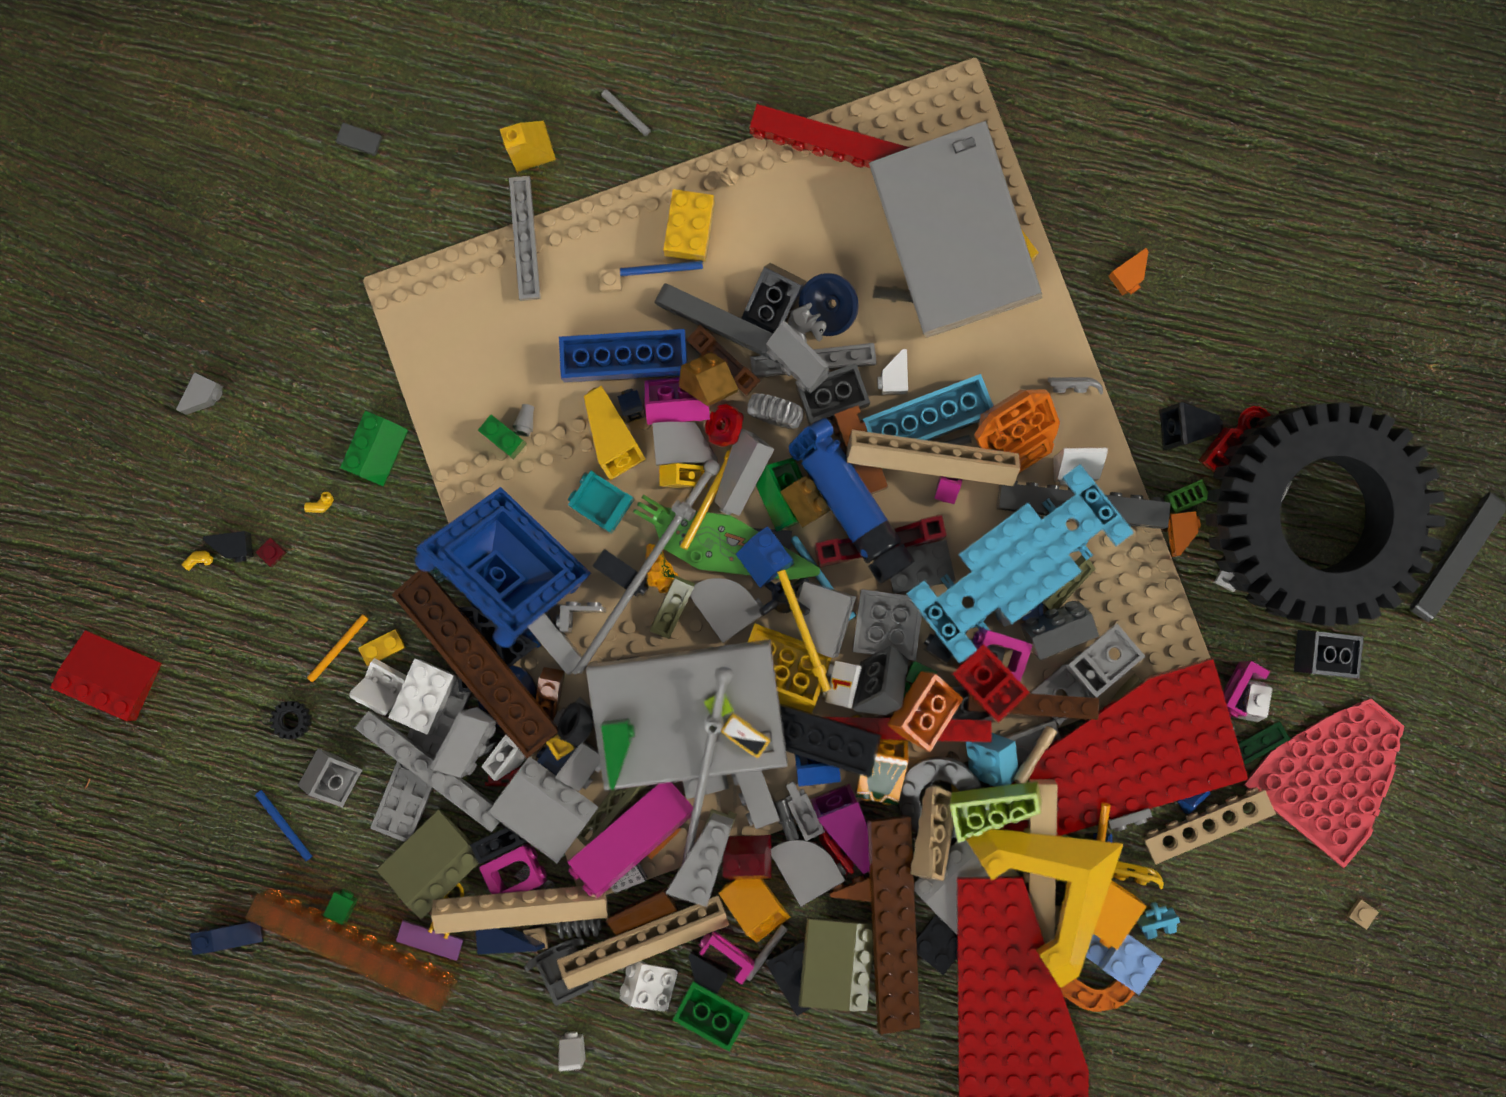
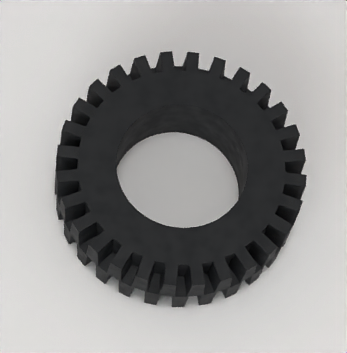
[1206,403,1445,626]

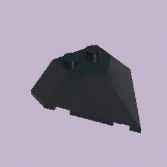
[457,606,539,693]

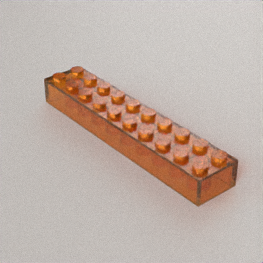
[245,889,458,1012]

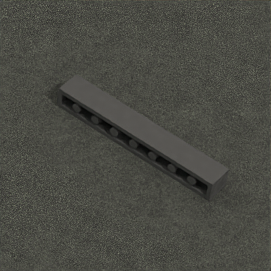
[997,481,1171,529]

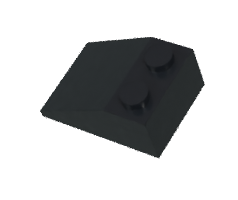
[741,263,807,334]
[1294,630,1364,679]
[766,938,811,1016]

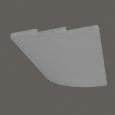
[652,422,718,466]

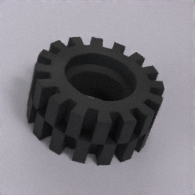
[270,701,312,739]

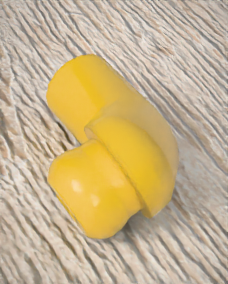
[304,492,334,513]
[181,551,214,571]

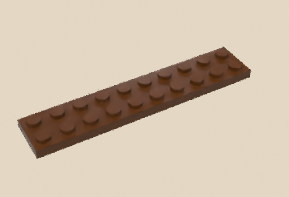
[391,569,559,758]
[868,816,920,1035]

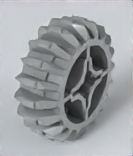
[747,393,804,429]

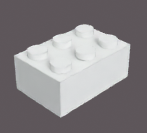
[388,659,457,735]

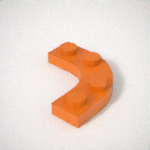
[1061,979,1135,1012]

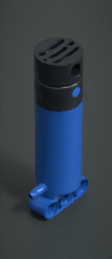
[789,418,915,584]

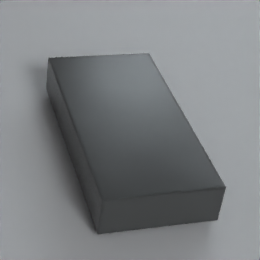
[336,123,383,156]

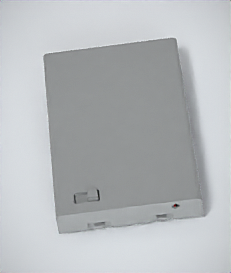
[869,121,1042,337]
[586,640,788,791]

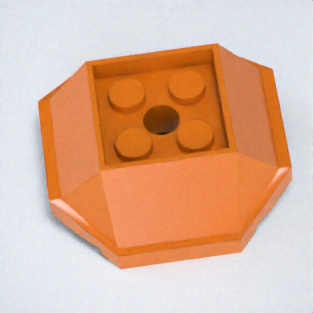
[974,389,1060,473]

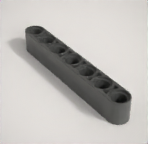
[654,283,779,363]
[1409,492,1506,622]

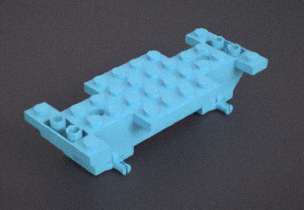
[907,464,1134,663]

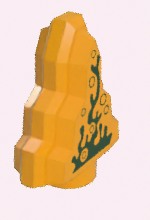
[645,544,679,593]

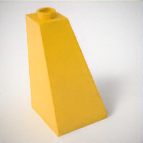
[500,121,556,172]
[584,385,646,481]

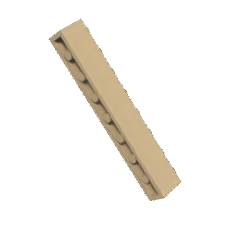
[847,430,1020,486]
[1023,779,1057,944]
[431,886,608,934]
[557,896,729,989]

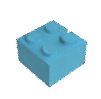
[966,733,1018,787]

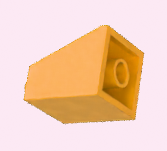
[719,879,791,943]
[1093,880,1146,950]

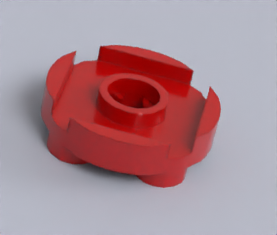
[705,404,744,447]

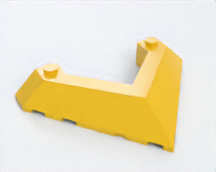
[966,829,1123,988]

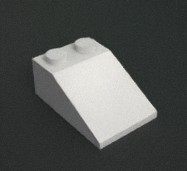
[1053,448,1108,486]

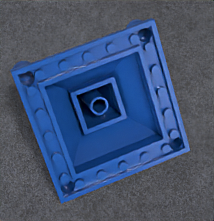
[415,487,591,647]

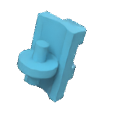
[1137,902,1180,940]

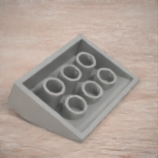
[488,756,598,863]
[914,838,1020,934]

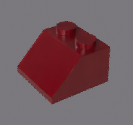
[723,835,771,880]

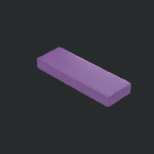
[396,920,464,961]

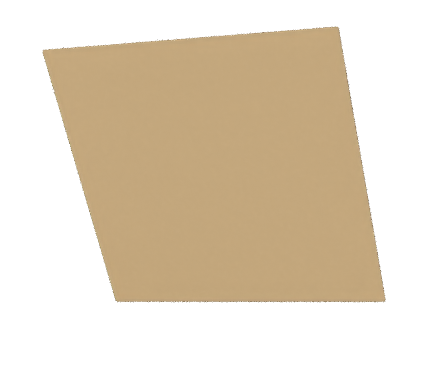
[363,58,1211,895]

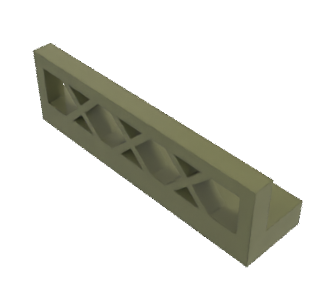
[577,785,653,846]

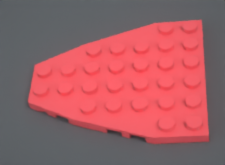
[1243,698,1404,868]

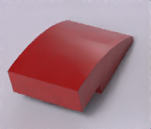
[952,644,1030,723]

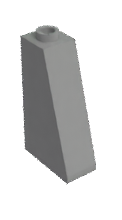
[714,428,774,516]
[528,612,582,675]

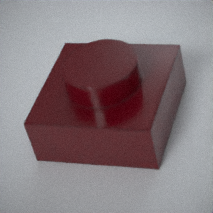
[255,538,287,567]

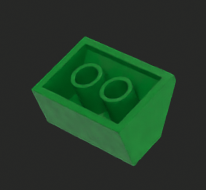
[340,411,408,487]
[756,457,803,532]
[672,981,750,1052]

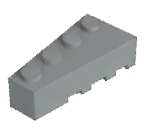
[665,813,734,907]

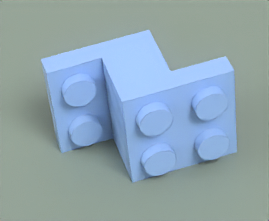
[1086,934,1163,995]

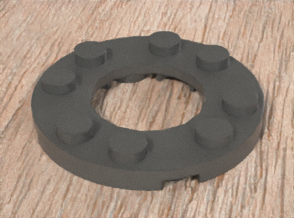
[899,756,982,840]

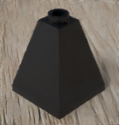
[1159,402,1223,451]

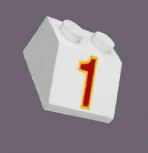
[822,661,861,708]

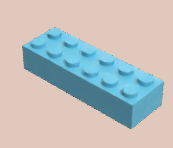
[862,374,993,441]

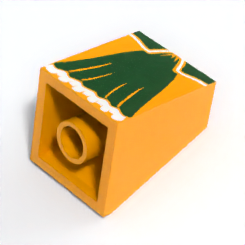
[856,740,908,805]

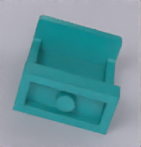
[568,470,635,534]

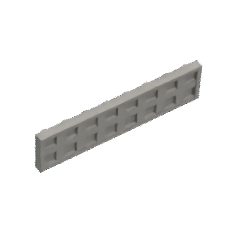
[370,679,471,842]

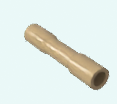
[1013,726,1057,784]

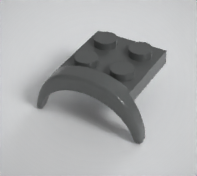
[524,938,595,1006]

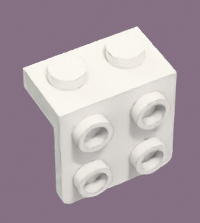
[349,658,407,715]
[619,961,677,1012]

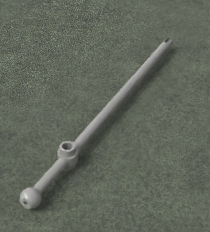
[575,459,720,674]
[682,666,733,863]

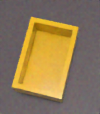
[663,189,715,262]

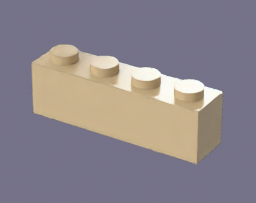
[911,786,954,881]

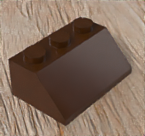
[606,886,678,936]

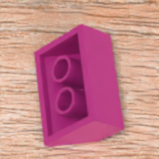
[645,377,710,425]

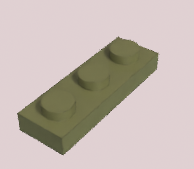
[1041,555,1096,610]
[650,575,695,639]

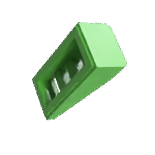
[1163,480,1208,514]

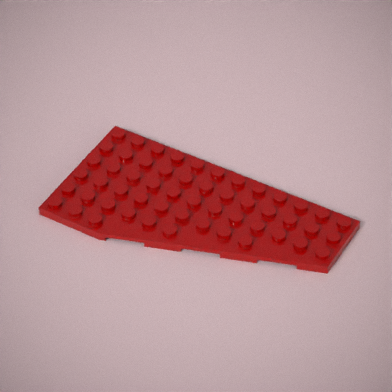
[989,658,1248,836]
[957,876,1089,1097]

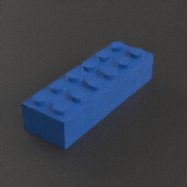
[559,329,687,383]

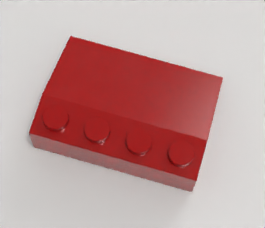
[50,630,162,721]

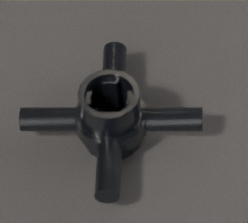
[759,577,810,616]

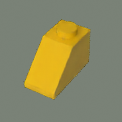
[659,463,707,488]

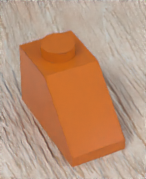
[1108,248,1148,296]
[1167,511,1201,557]

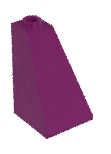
[810,783,870,874]

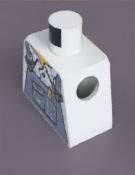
[1237,680,1272,722]

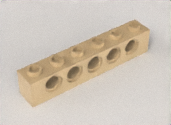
[1143,787,1276,864]

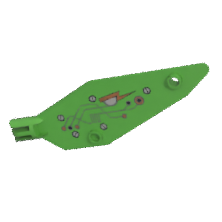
[633,494,820,580]

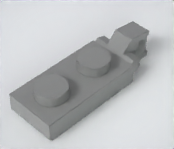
[786,781,825,841]

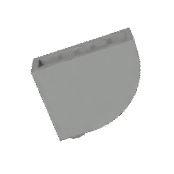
[690,578,764,643]
[797,581,856,658]
[771,839,846,906]

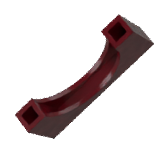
[814,515,947,568]

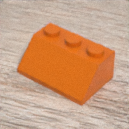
[887,671,964,752]

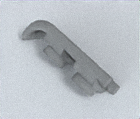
[1048,377,1103,394]

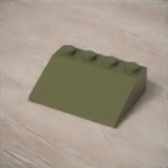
[377,809,478,919]
[799,918,873,1011]

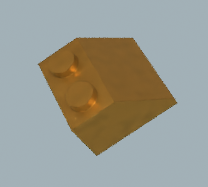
[679,352,738,406]
[780,474,831,528]

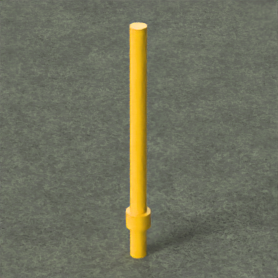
[680,445,733,550]
[777,569,831,692]

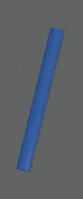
[620,261,703,276]
[255,790,313,862]

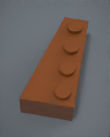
[831,405,888,495]

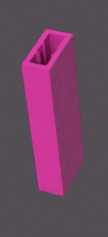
[568,782,693,898]

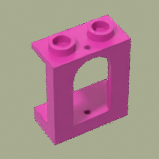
[966,627,1033,682]
[1223,661,1270,718]
[479,843,547,894]
[699,931,755,985]

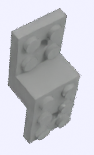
[1030,624,1145,725]

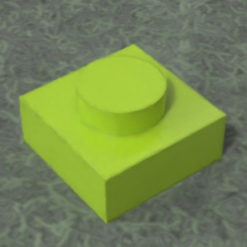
[704,694,734,717]

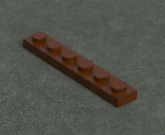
[967,693,1099,720]

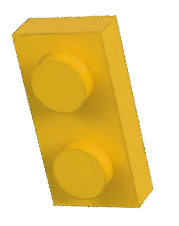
[358,629,406,667]

